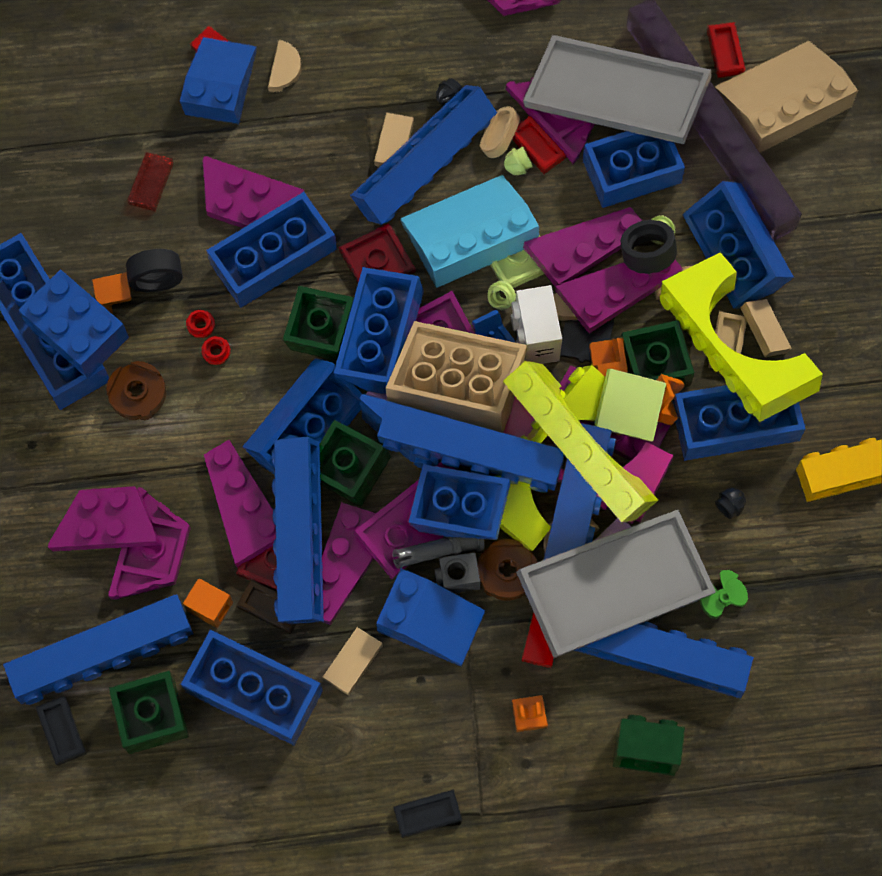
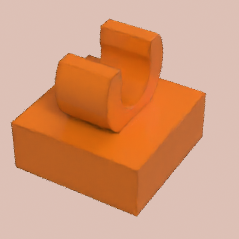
[512,695,548,732]

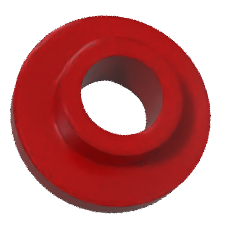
[186,310,215,338]
[201,336,231,365]

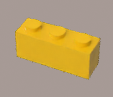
[796,438,882,502]

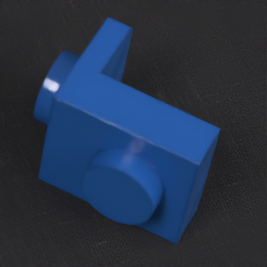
[472,310,516,343]

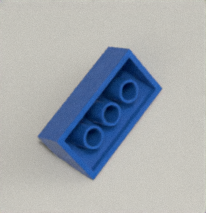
[682,181,794,309]
[334,267,424,395]
[243,358,362,475]

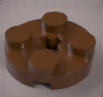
[106,361,166,420]
[477,539,537,601]

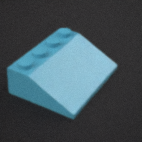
[400,175,539,288]

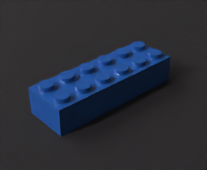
[0,233,109,410]

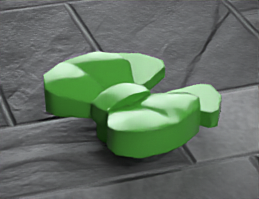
[700,570,748,619]

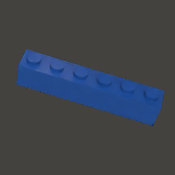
[350,85,497,224]
[377,401,565,493]
[544,423,616,560]
[271,437,324,624]
[3,594,194,705]
[574,622,754,699]

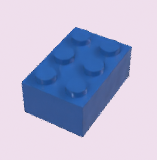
[583,131,685,208]
[18,269,129,378]

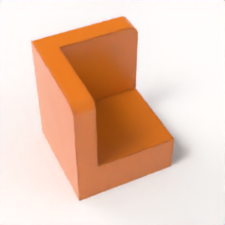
[92,272,132,314]
[589,337,628,376]
[656,374,684,425]
[183,579,233,629]

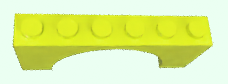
[659,252,823,422]
[503,361,658,523]
[495,365,622,551]

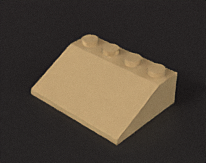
[714,41,858,154]
[386,321,527,433]

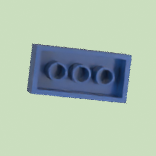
[206,192,337,308]
[673,385,806,461]
[181,630,323,746]

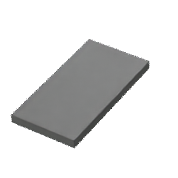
[523,35,711,144]
[516,510,716,658]

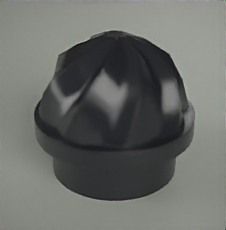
[436,78,463,106]
[715,488,746,519]

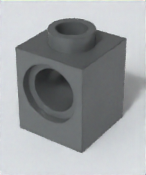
[434,553,480,593]

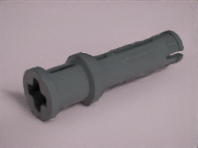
[392,536,485,569]

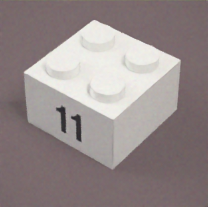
[511,285,562,364]

